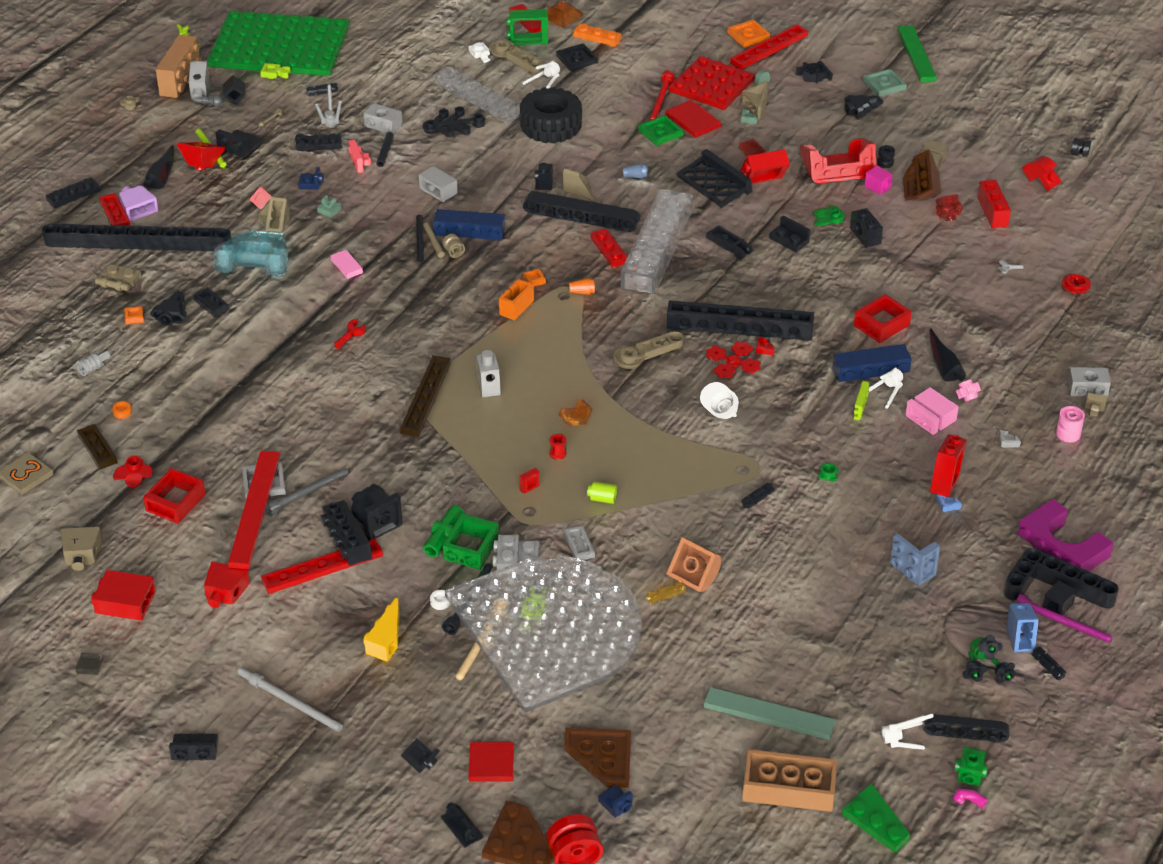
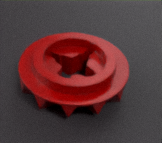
[1062,274,1091,295]

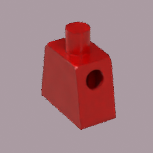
[204,561,250,608]

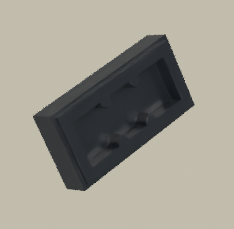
[193,288,229,317]

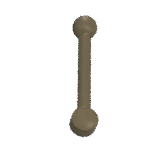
[258,109,283,128]

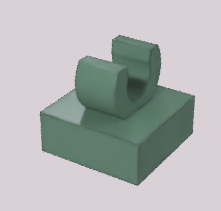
[317,195,342,218]

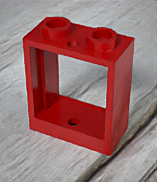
[739,149,790,184]
[854,294,912,343]
[930,434,967,498]
[143,468,206,524]

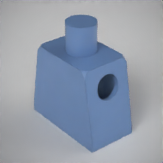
[1007,603,1039,652]

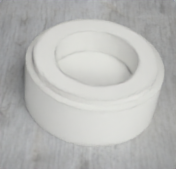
[430,590,451,610]

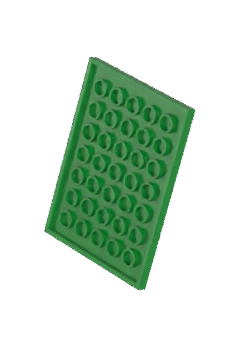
[207,11,350,76]

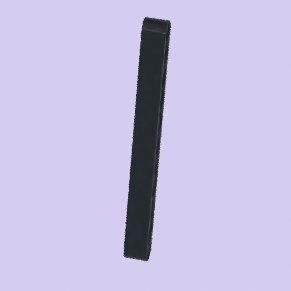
[42,224,232,252]

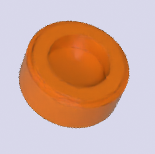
[112,401,132,419]

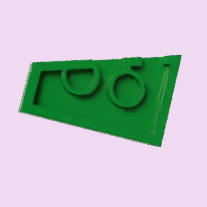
[842,784,910,853]

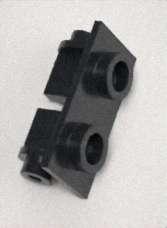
[441,802,484,848]

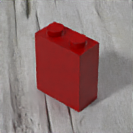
[91,570,156,621]

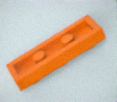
[573,23,622,47]

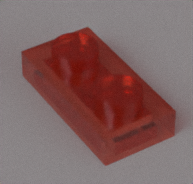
[739,139,767,156]

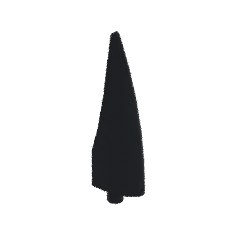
[143,145,174,189]
[929,328,966,382]

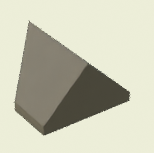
[742,80,768,120]
[563,169,594,200]
[257,197,290,233]

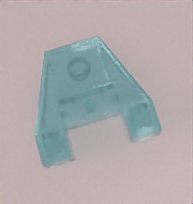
[214,231,288,277]

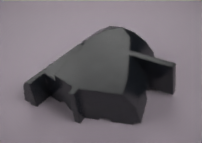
[796,61,833,84]

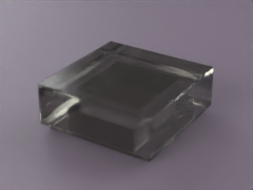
[76,652,103,675]

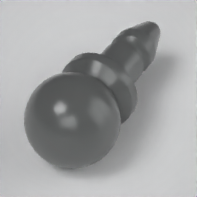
[193,95,223,107]

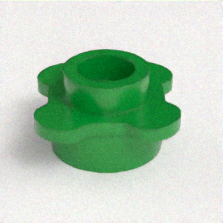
[818,463,839,481]

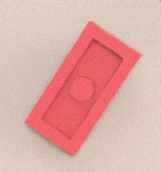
[348,140,371,173]

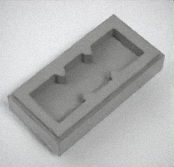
[564,525,595,562]

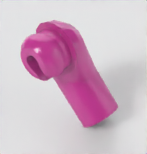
[953,788,988,808]

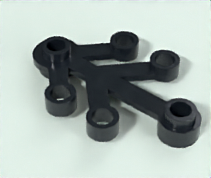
[422,106,485,137]

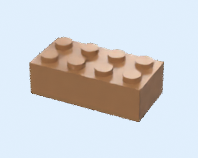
[156,35,202,98]
[742,749,837,812]

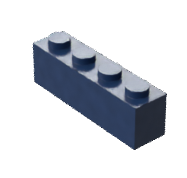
[433,209,505,240]
[832,344,911,382]

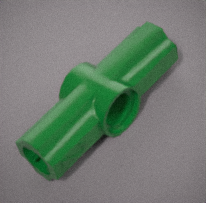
[423,505,465,558]

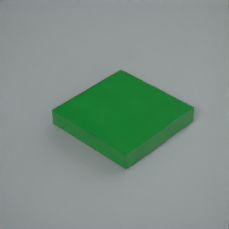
[638,115,683,146]

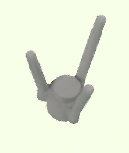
[315,84,342,128]

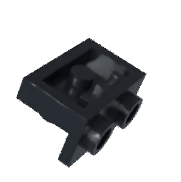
[769,216,810,253]
[169,734,218,761]

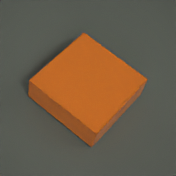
[523,269,546,287]
[124,306,144,324]

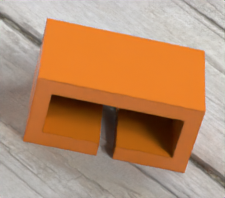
[499,279,534,321]

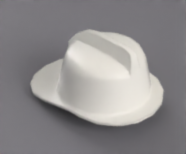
[700,382,739,419]

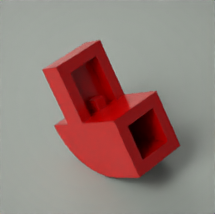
[1021,156,1061,191]

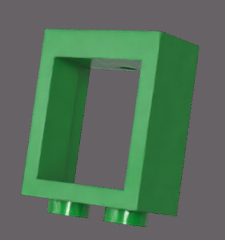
[507,9,548,45]
[443,514,499,570]

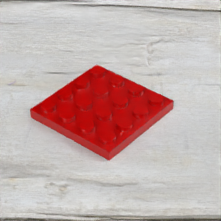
[669,56,756,111]

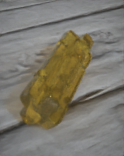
[647,581,686,604]

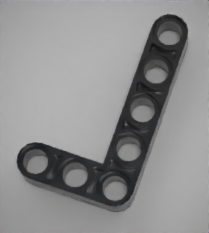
[1004,549,1119,609]

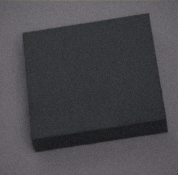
[556,43,598,71]

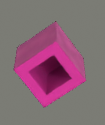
[865,166,893,195]

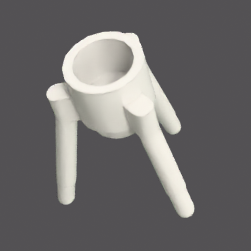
[522,61,560,89]
[869,368,903,408]
[882,714,933,750]

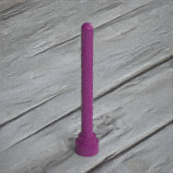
[1016,593,1112,642]

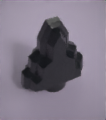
[844,95,883,119]
[150,290,187,326]

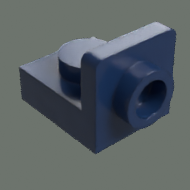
[298,167,324,190]
[598,784,633,818]

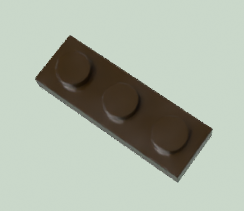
[77,424,118,470]

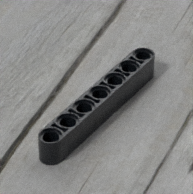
[523,191,640,232]

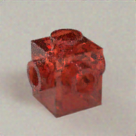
[936,194,962,222]

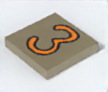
[0,452,54,495]

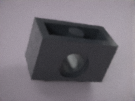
[850,208,883,248]

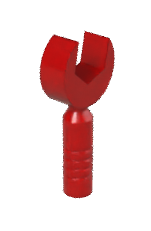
[334,319,366,349]

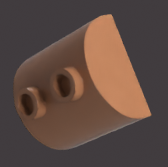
[666,537,721,592]

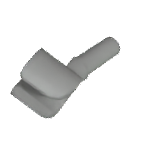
[997,259,1023,273]

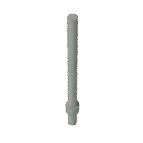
[237,667,343,732]

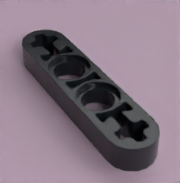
[923,714,1009,742]

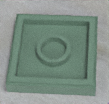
[863,69,907,97]

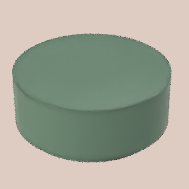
[755,70,770,85]

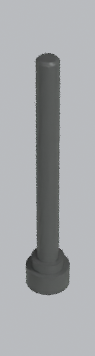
[265,468,348,516]

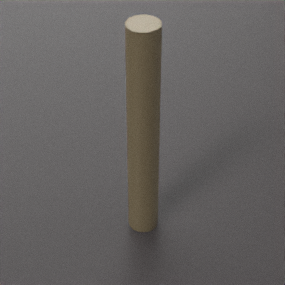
[423,222,445,258]

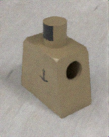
[61,527,103,571]

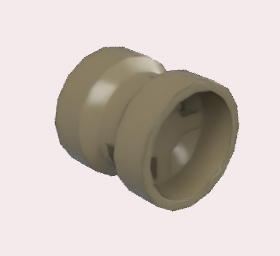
[442,234,465,258]

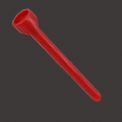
[650,71,675,121]

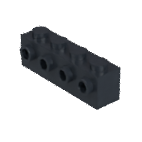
[320,500,372,566]

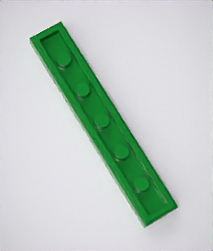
[897,25,937,82]

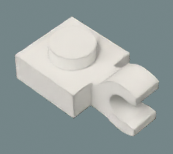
[469,42,490,63]

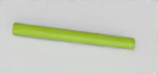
[195,128,226,168]

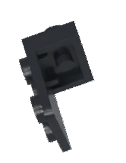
[215,129,262,158]

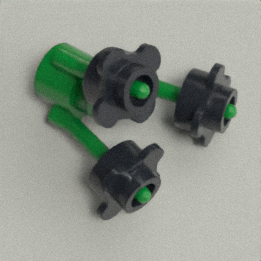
[962,635,1016,684]

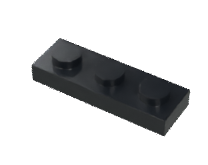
[46,177,100,209]

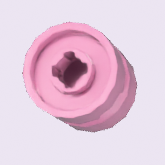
[1056,406,1085,442]

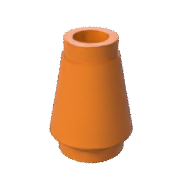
[569,277,595,295]

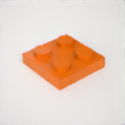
[727,19,770,48]

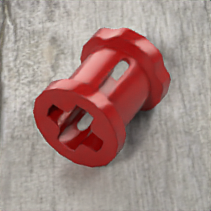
[549,434,567,459]

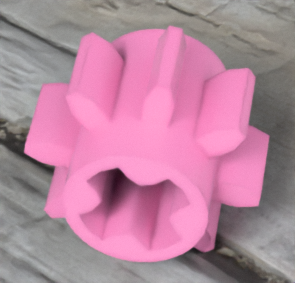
[956,379,981,402]

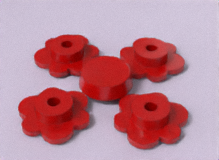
[706,341,761,378]

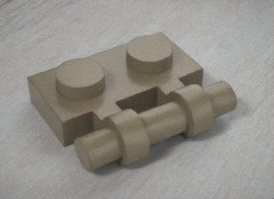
[95,264,142,292]

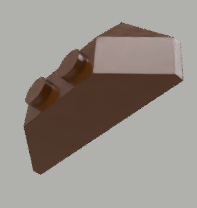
[903,149,941,200]

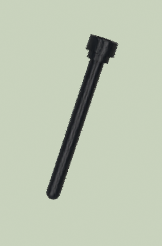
[442,563,493,635]

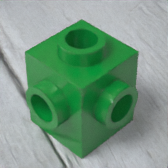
[954,747,988,786]

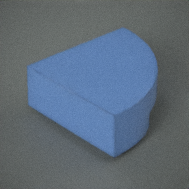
[936,494,962,512]

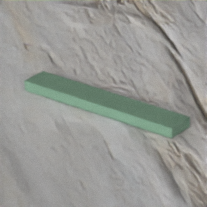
[704,687,836,740]

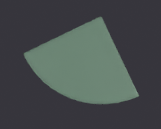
[741,109,757,124]

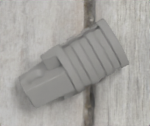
[76,351,111,376]

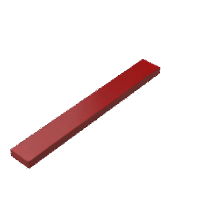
[228,451,280,569]

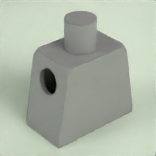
[189,61,211,99]
[476,350,501,398]

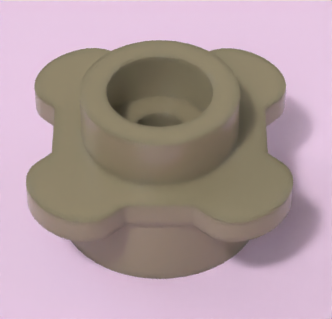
[120,95,139,110]

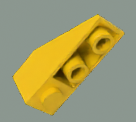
[363,598,400,662]

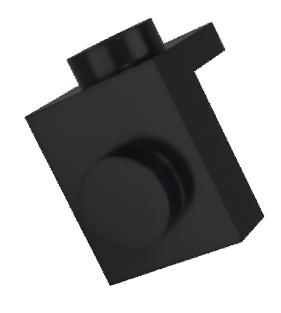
[400,738,440,773]

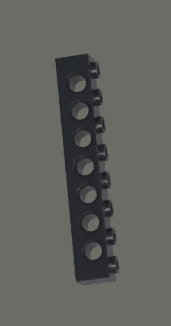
[666,300,814,341]

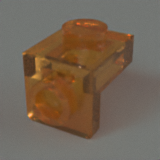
[559,399,593,426]

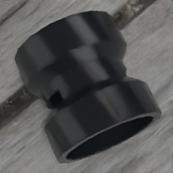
[1071,138,1091,157]
[877,145,895,168]

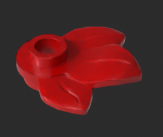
[113,456,153,488]

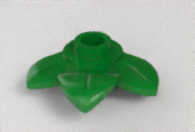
[812,205,845,226]

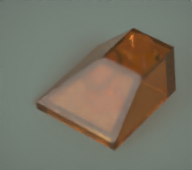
[547,1,583,28]

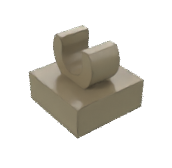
[1085,393,1107,417]

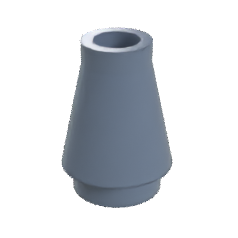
[623,162,648,179]

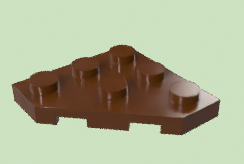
[564,728,631,788]
[482,800,554,864]

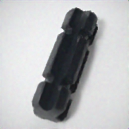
[306,83,338,96]
[741,483,775,509]
[1032,646,1066,681]

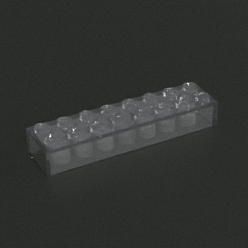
[621,189,693,294]

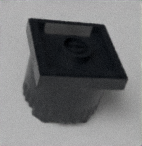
[351,484,403,540]

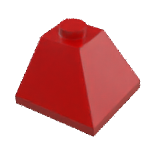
[177,142,225,170]

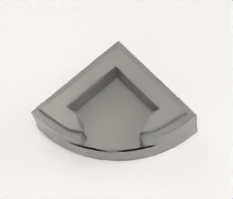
[998,430,1021,448]

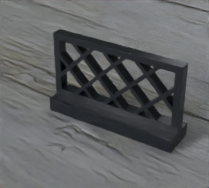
[677,149,752,208]

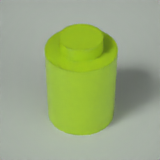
[587,481,617,504]

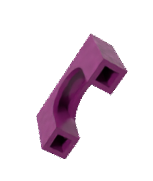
[1018,499,1114,571]

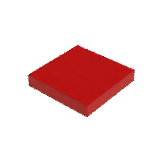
[469,742,514,782]

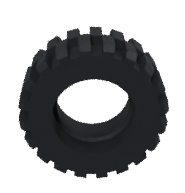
[520,87,582,144]

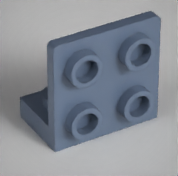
[890,533,940,586]

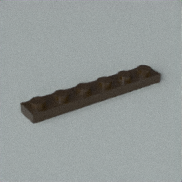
[400,355,451,437]

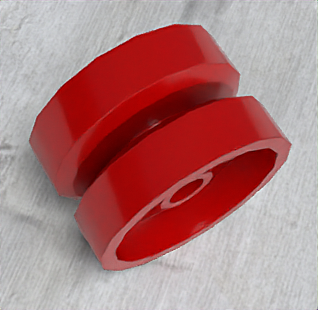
[546,814,603,864]

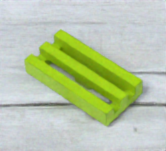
[853,381,870,420]

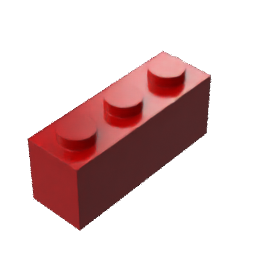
[977,180,1011,228]

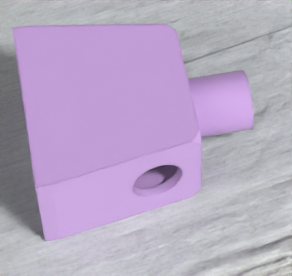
[119,186,158,221]

